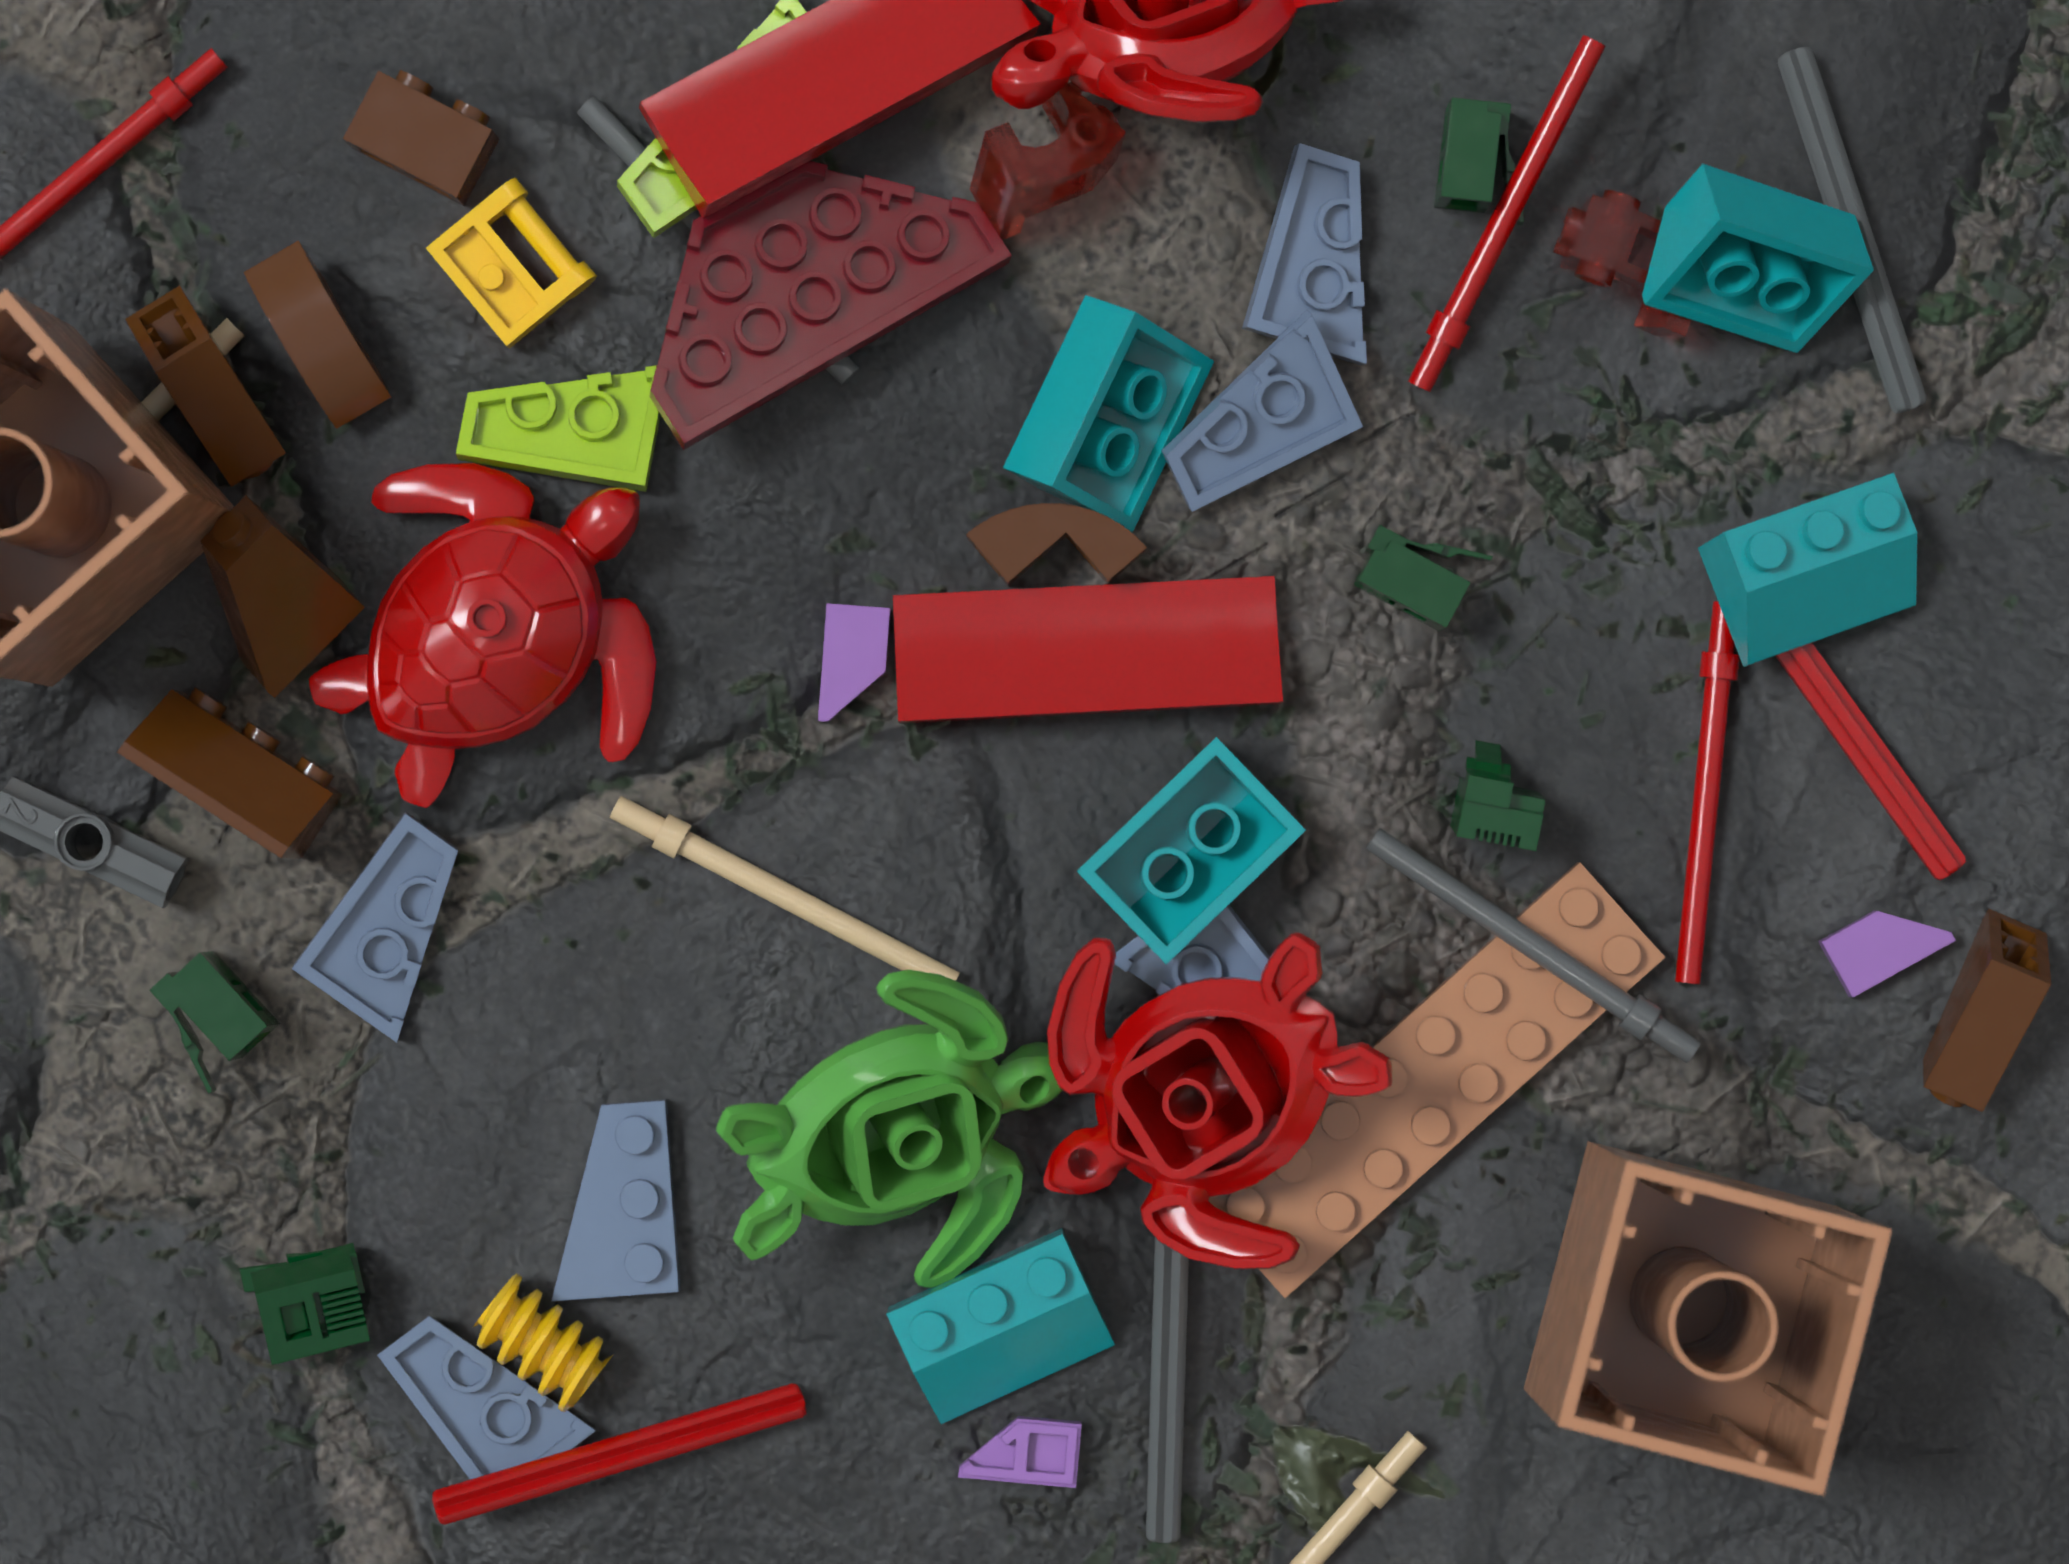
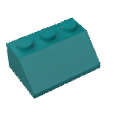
[1642,164,1874,353]
[1003,295,1214,533]
[1698,473,1917,667]
[1076,737,1306,965]
[886,1228,1115,1424]

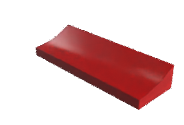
[639,0,1041,219]
[893,576,1283,723]

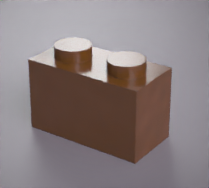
[343,70,499,206]

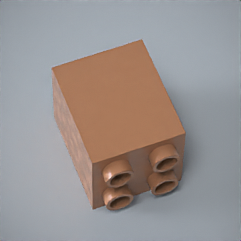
[0,289,234,687]
[1524,1141,1892,1496]

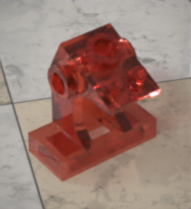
[969,82,1126,240]
[1553,190,1691,337]

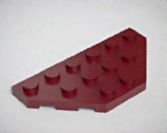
[650,161,1012,450]

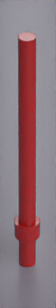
[1408,35,1606,392]
[0,48,228,259]
[1675,601,1740,984]

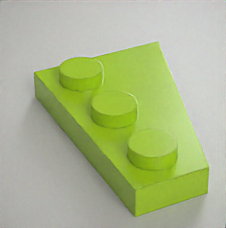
[456,365,661,492]

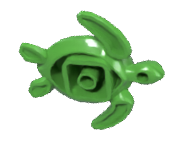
[716,969,1063,1288]

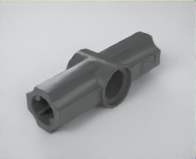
[0,776,189,908]

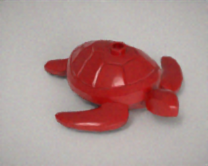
[992,0,1343,123]
[309,463,656,808]
[1043,932,1393,1269]

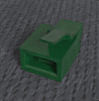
[1434,97,1524,226]
[1353,525,1493,632]
[1450,740,1545,851]
[149,951,280,1094]
[239,1243,370,1365]

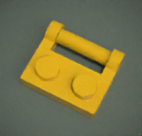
[426,178,597,349]

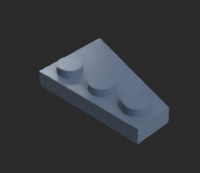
[1242,143,1367,365]
[1162,310,1363,512]
[292,812,458,1043]
[1115,905,1270,995]
[551,1099,681,1301]
[377,1316,596,1479]

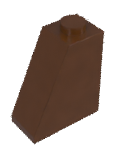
[125,285,286,487]
[200,495,365,698]
[1923,908,2051,1112]

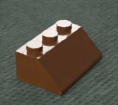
[117,687,343,859]

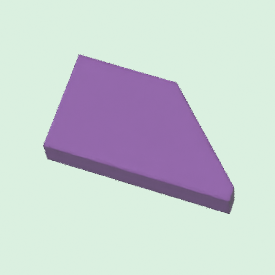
[818,603,891,722]
[1818,911,1956,998]
[958,1416,1082,1488]

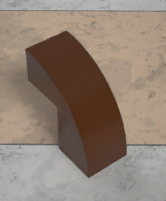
[243,240,391,429]
[966,503,1147,586]

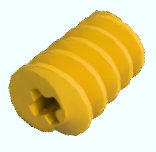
[473,1273,614,1412]

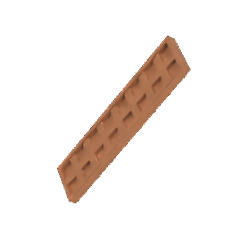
[1208,862,1665,1298]

